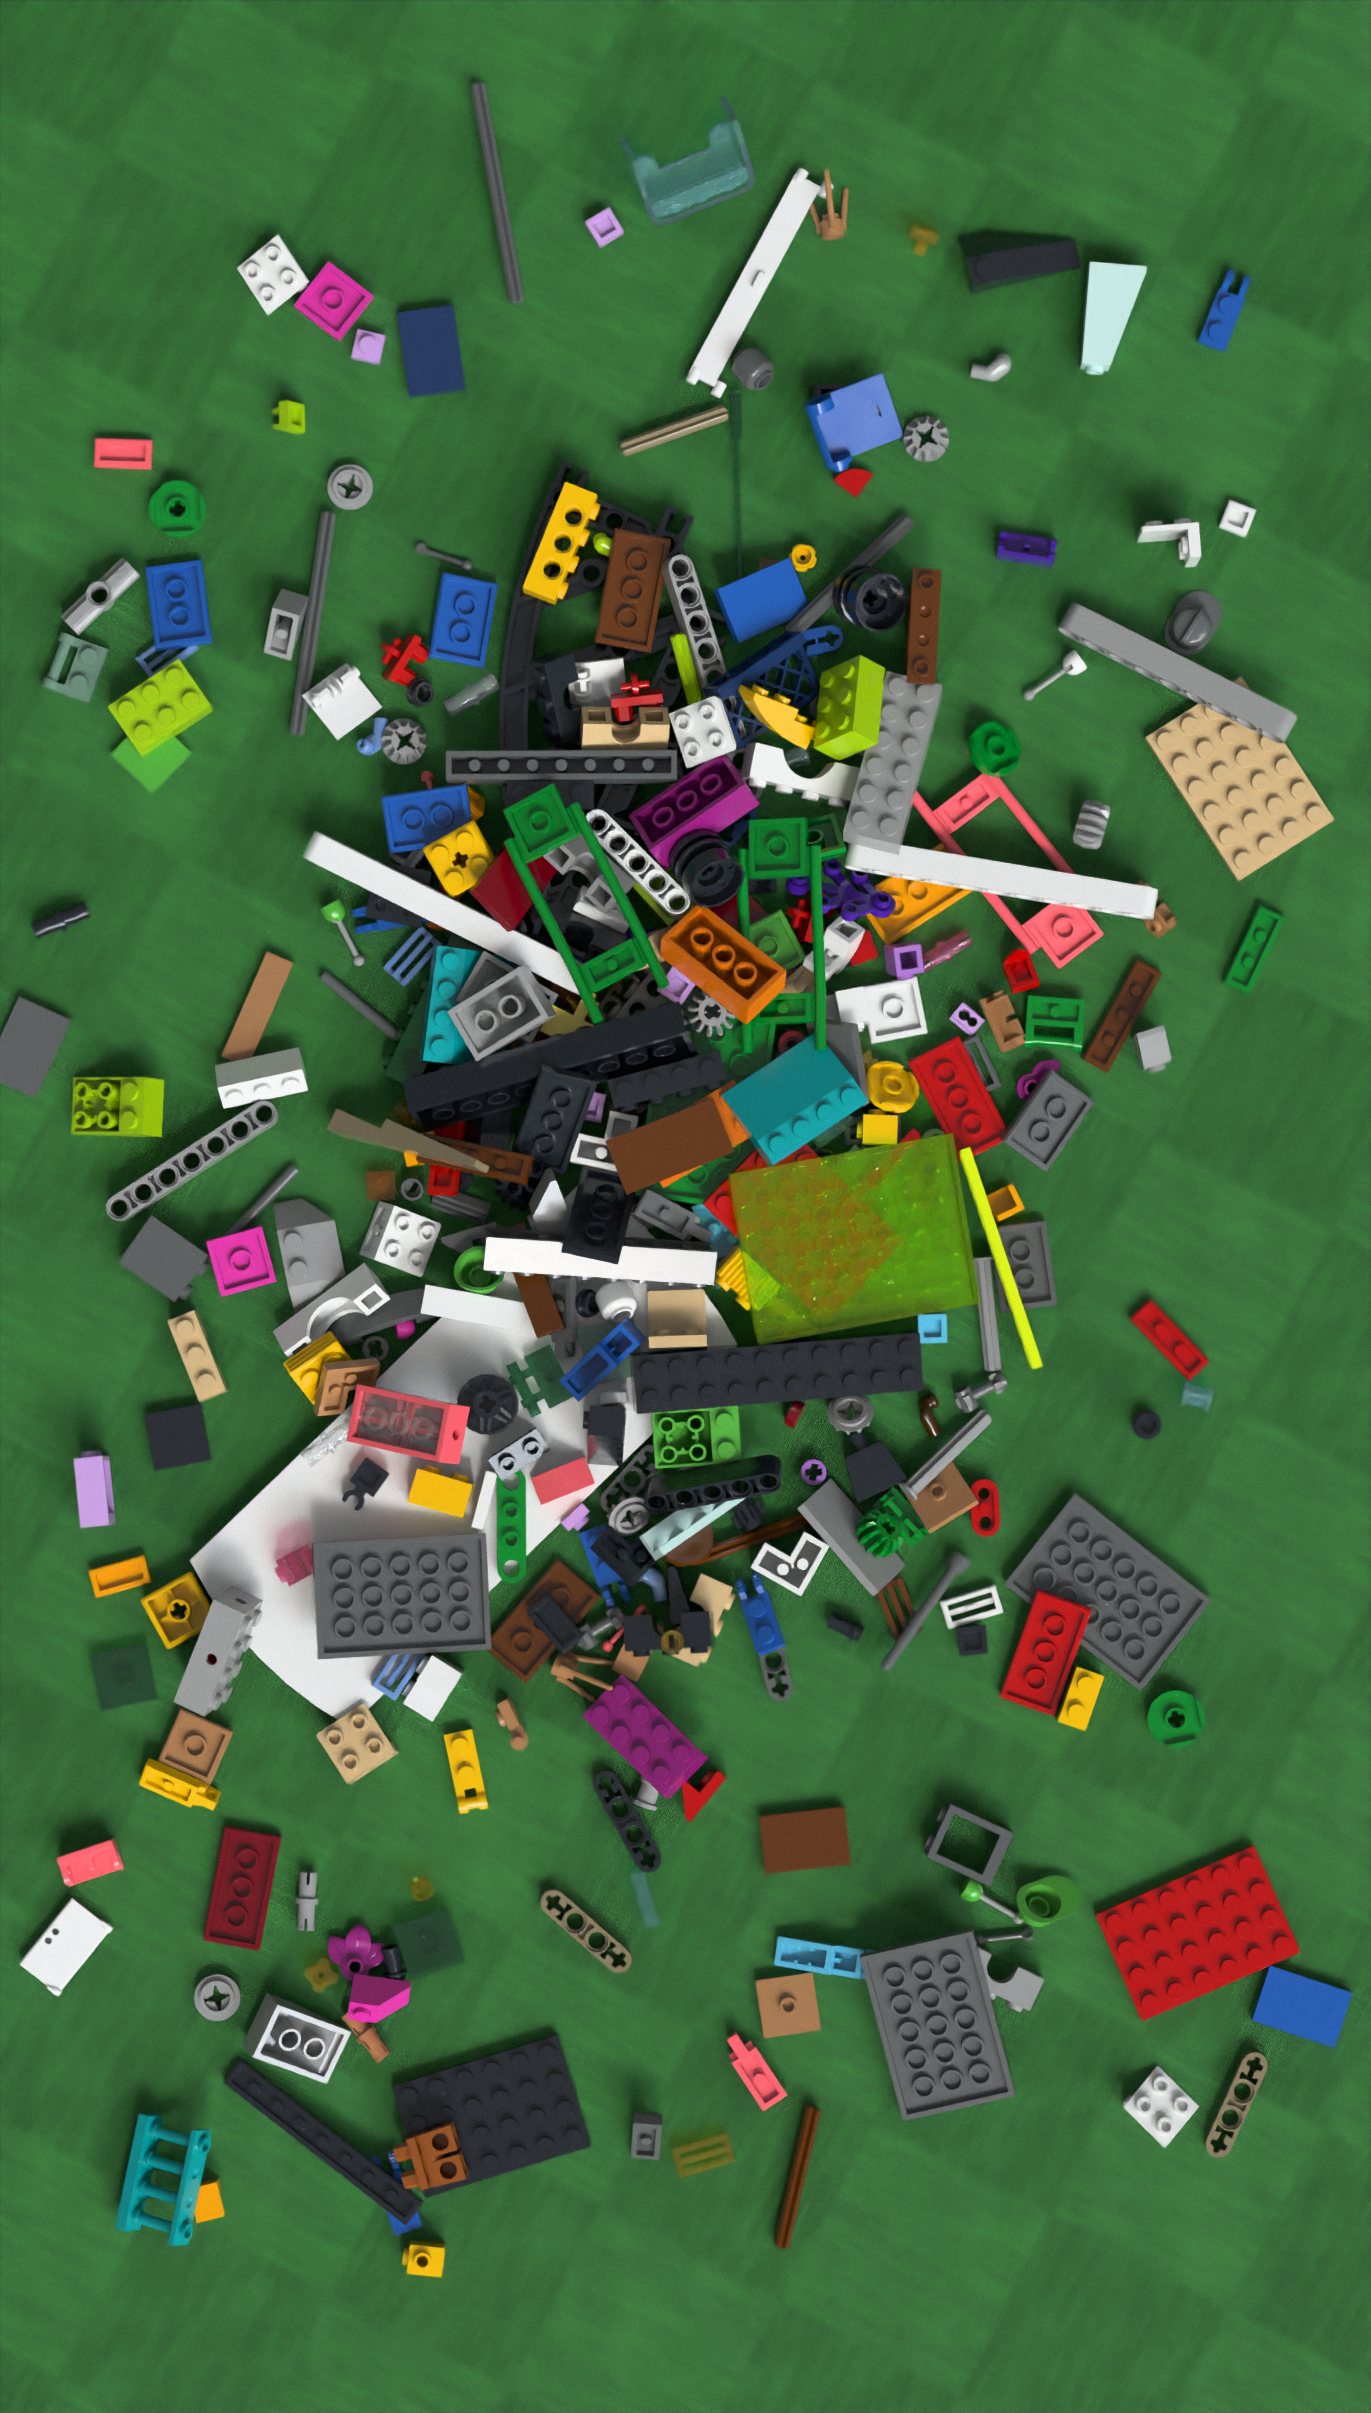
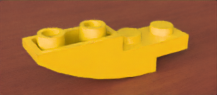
[738,684,816,749]

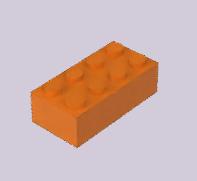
[660,905,787,1025]

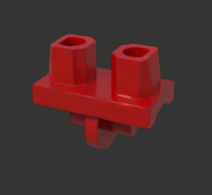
[379,634,428,686]
[610,673,663,722]
[786,892,835,944]

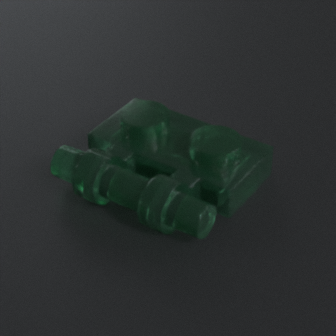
[506,1344,573,1418]

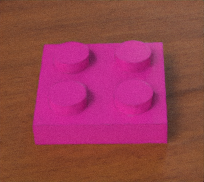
[293,261,374,342]
[206,1225,277,1297]

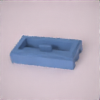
[135,644,199,678]
[383,927,443,988]
[371,1653,427,1701]

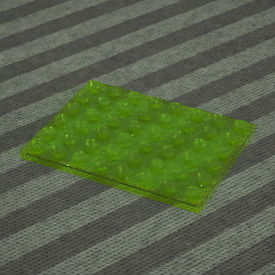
[728,1133,980,1345]

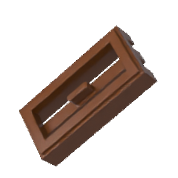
[877,1577,922,1642]

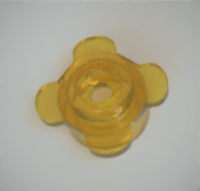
[304,1958,339,1993]

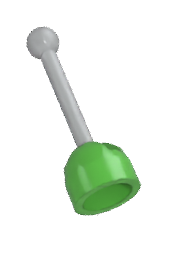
[320,899,365,966]
[958,1877,1024,1924]

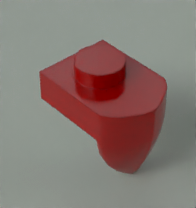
[1002,948,1040,994]

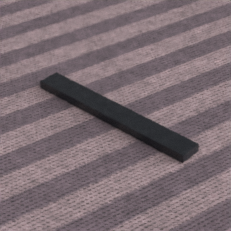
[223,2059,424,2226]

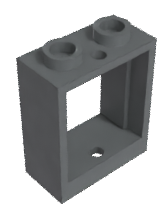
[923,1802,1014,1886]

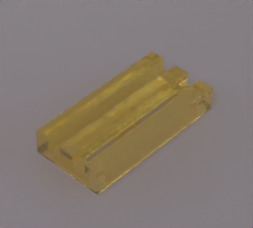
[672,2133,736,2178]

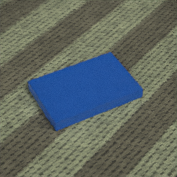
[714,557,808,643]
[145,559,213,651]
[427,572,498,669]
[381,784,472,854]
[1251,1965,1352,2048]

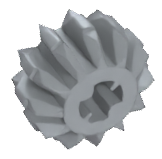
[1073,800,1110,850]
[688,990,736,1037]

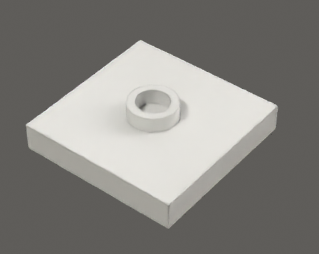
[864,976,928,1044]

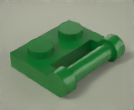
[1024,995,1085,1052]

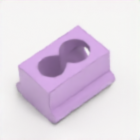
[949,1002,985,1037]

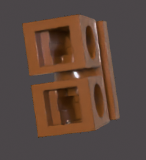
[393,2121,469,2190]

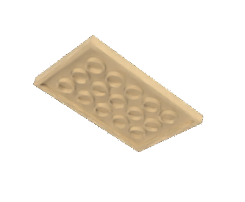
[1145,676,1335,882]

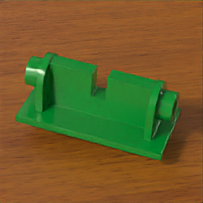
[872,1486,928,1548]

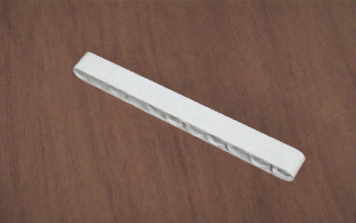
[302,831,583,995]
[844,843,1158,919]

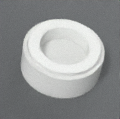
[599,1391,629,1407]

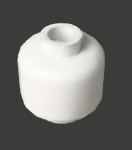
[595,1280,637,1323]

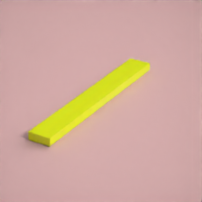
[958,1147,1043,1369]

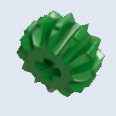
[855,1508,905,1558]

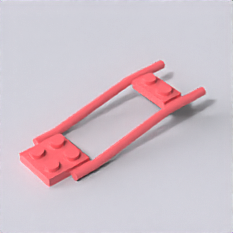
[913,749,1104,969]

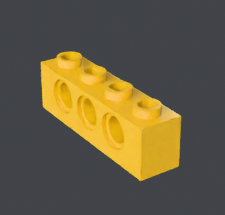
[523,482,601,605]

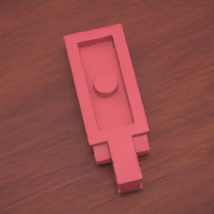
[727,2032,787,2111]

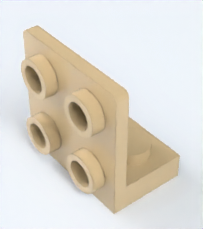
[647,1289,707,1349]
[317,1704,399,1784]

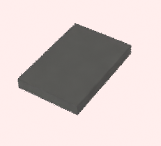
[0,997,72,1098]
[806,1019,870,1107]
[1000,1069,1095,1172]
[992,1220,1058,1313]

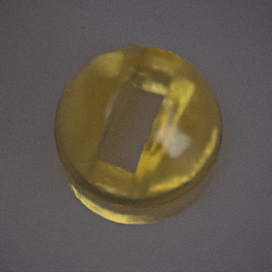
[660,1630,684,1654]
[409,1875,434,1901]

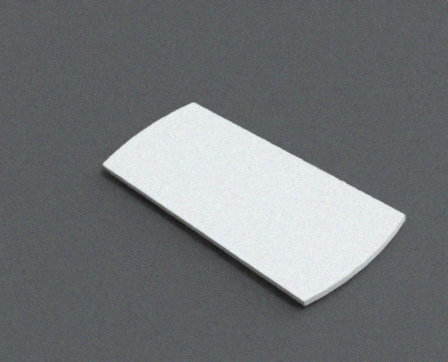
[190,1186,737,1720]

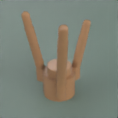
[809,169,849,240]
[550,1651,615,1703]

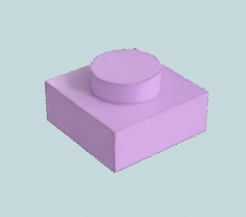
[585,207,624,248]
[351,329,386,365]
[656,967,696,1006]
[584,1093,606,1124]
[561,1503,590,1531]

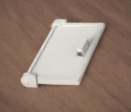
[19,1898,113,1996]

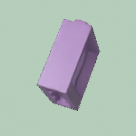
[74,1450,116,1528]

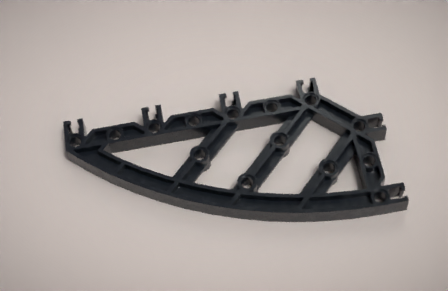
[499,460,730,959]

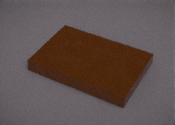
[759,1806,851,1874]

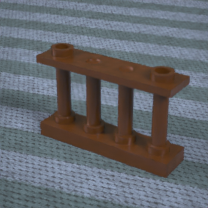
[905,568,942,685]

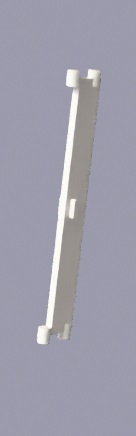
[685,168,834,398]

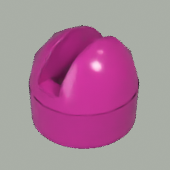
[394,1320,415,1339]

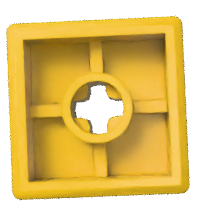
[423,820,495,898]
[284,1331,352,1405]
[141,1572,211,1649]

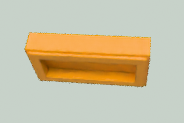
[88,1555,152,1598]

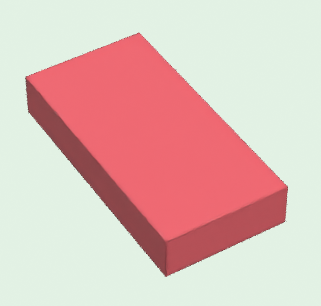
[94,438,153,470]

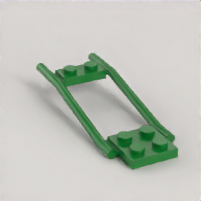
[503,783,670,1024]
[736,817,826,1054]

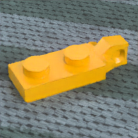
[139,1758,221,1811]

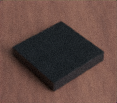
[144,1404,212,1471]

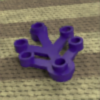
[785,859,896,921]

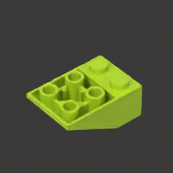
[71,1077,164,1137]

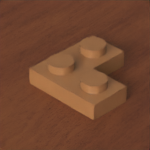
[313,1358,380,1416]

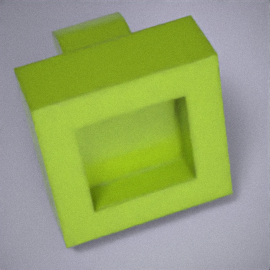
[272,400,305,434]

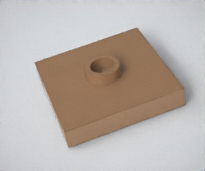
[902,1461,979,1533]
[158,1708,234,1785]
[755,1972,821,2038]

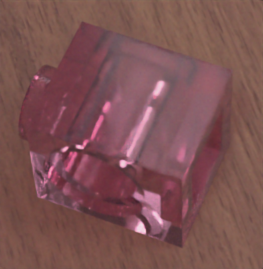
[274,1544,313,1586]

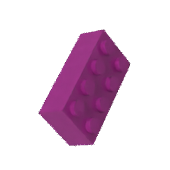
[629,754,759,870]
[582,1674,709,1799]

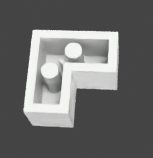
[826,986,870,1032]
[570,1111,639,1173]
[750,1531,829,1596]
[402,1653,464,1722]

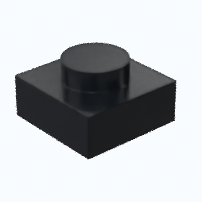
[956,1625,988,1656]

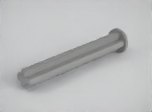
[971,1257,1002,1372]
[899,1409,992,1501]

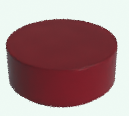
[784,1400,806,1429]

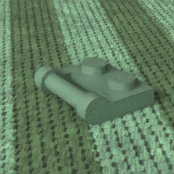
[41,632,109,704]

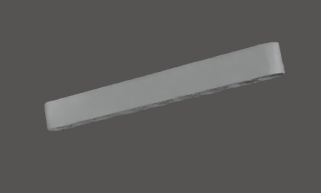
[662,555,763,799]
[1058,603,1297,744]

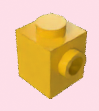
[857,1109,898,1146]
[402,2240,446,2277]

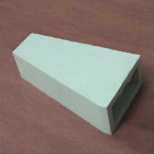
[1080,262,1147,375]

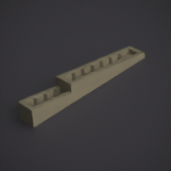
[327,1108,489,1173]

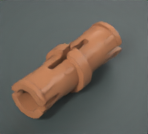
[342,2013,391,2063]

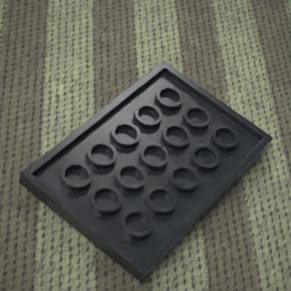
[392,2034,592,2198]

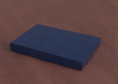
[397,305,466,398]

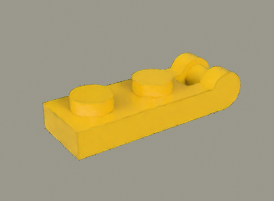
[444,1729,489,1814]

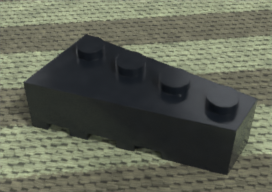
[583,1405,627,1466]

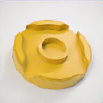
[866,1061,919,1113]

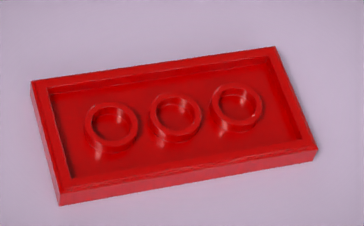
[908,1035,1007,1163]
[1000,1588,1092,1716]

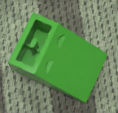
[652,1406,742,1469]

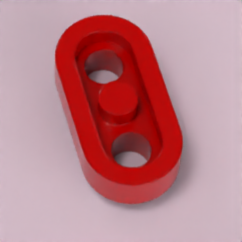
[970,1479,1000,1537]

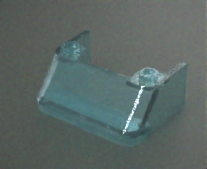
[619,96,755,226]

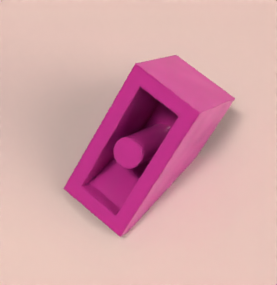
[347,1974,411,2023]

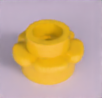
[789,544,817,572]

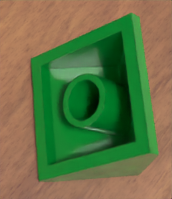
[808,813,846,862]

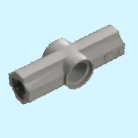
[60,558,140,635]

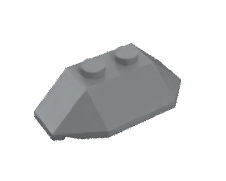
[274,1198,346,1314]

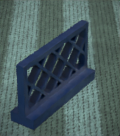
[702,631,820,749]

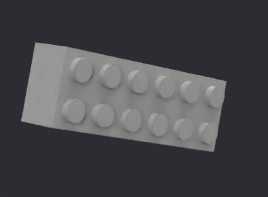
[843,671,943,855]

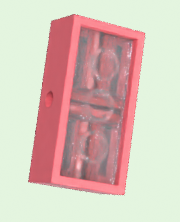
[346,1384,470,1464]

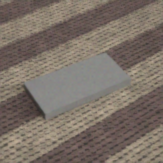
[797,1479,906,1596]

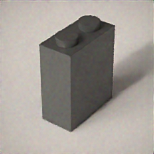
[119,1215,211,1303]

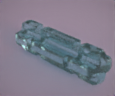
[630,1871,660,1928]

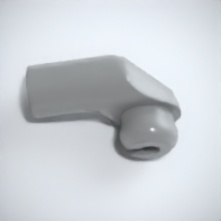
[970,353,1011,382]

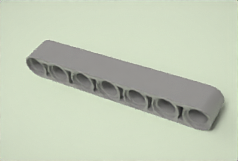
[106,1101,279,1222]

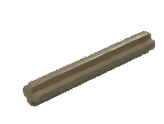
[620,405,728,456]

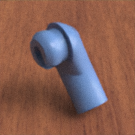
[357,718,388,756]
[637,1567,668,1602]

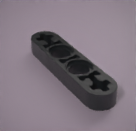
[593,1770,661,1873]

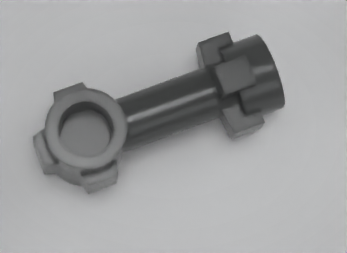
[953,1371,1008,1413]
[577,1606,624,1650]

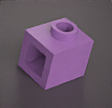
[883,941,924,980]

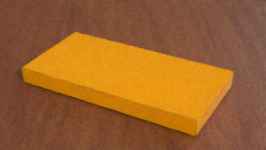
[866,843,973,945]

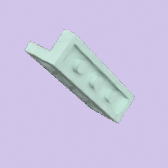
[639,1498,745,1561]

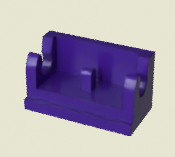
[996,530,1057,568]

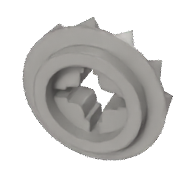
[903,415,949,462]
[327,464,373,510]
[381,718,427,764]
[827,1395,873,1435]
[607,1494,651,1537]
[194,1974,241,2021]

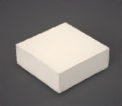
[1218,500,1256,538]

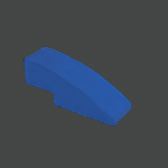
[559,1317,646,1402]

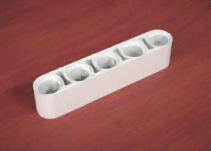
[586,809,693,920]

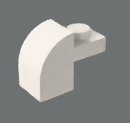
[803,916,865,980]

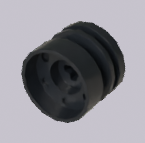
[833,565,908,633]
[669,830,745,908]
[457,1374,519,1435]

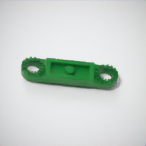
[497,1470,526,1583]

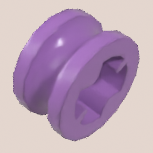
[800,1459,827,1485]

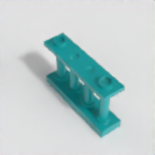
[115,2113,212,2246]

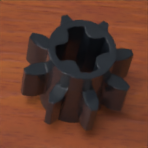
[730,1497,766,1533]

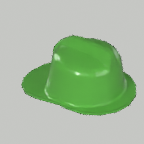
[1016,1875,1081,1927]

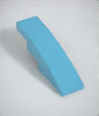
[774,1936,876,1979]

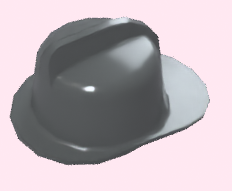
[1165,591,1222,656]

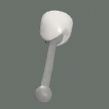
[1023,650,1087,701]

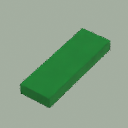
[1223,905,1286,995]

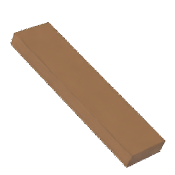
[221,952,294,1062]

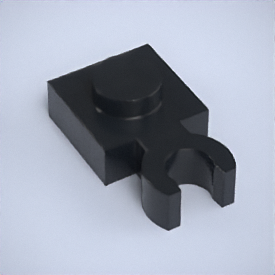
[342,1457,390,1511]

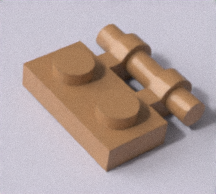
[495,1697,529,1751]

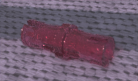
[922,929,973,974]

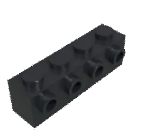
[607,1051,727,1113]

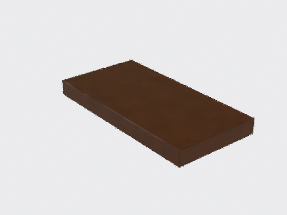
[594,528,671,653]
[605,1098,734,1195]
[487,1559,601,1684]

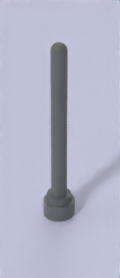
[881,1550,971,1671]

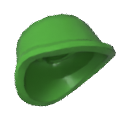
[454,1246,504,1296]

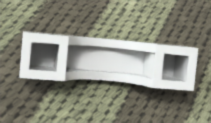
[741,743,860,807]
[273,1263,390,1358]

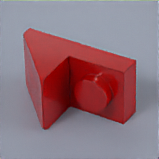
[682,1769,727,1822]

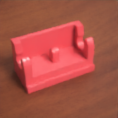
[56,1838,124,1887]

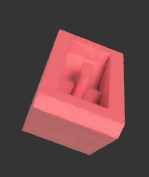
[531,1457,595,1505]

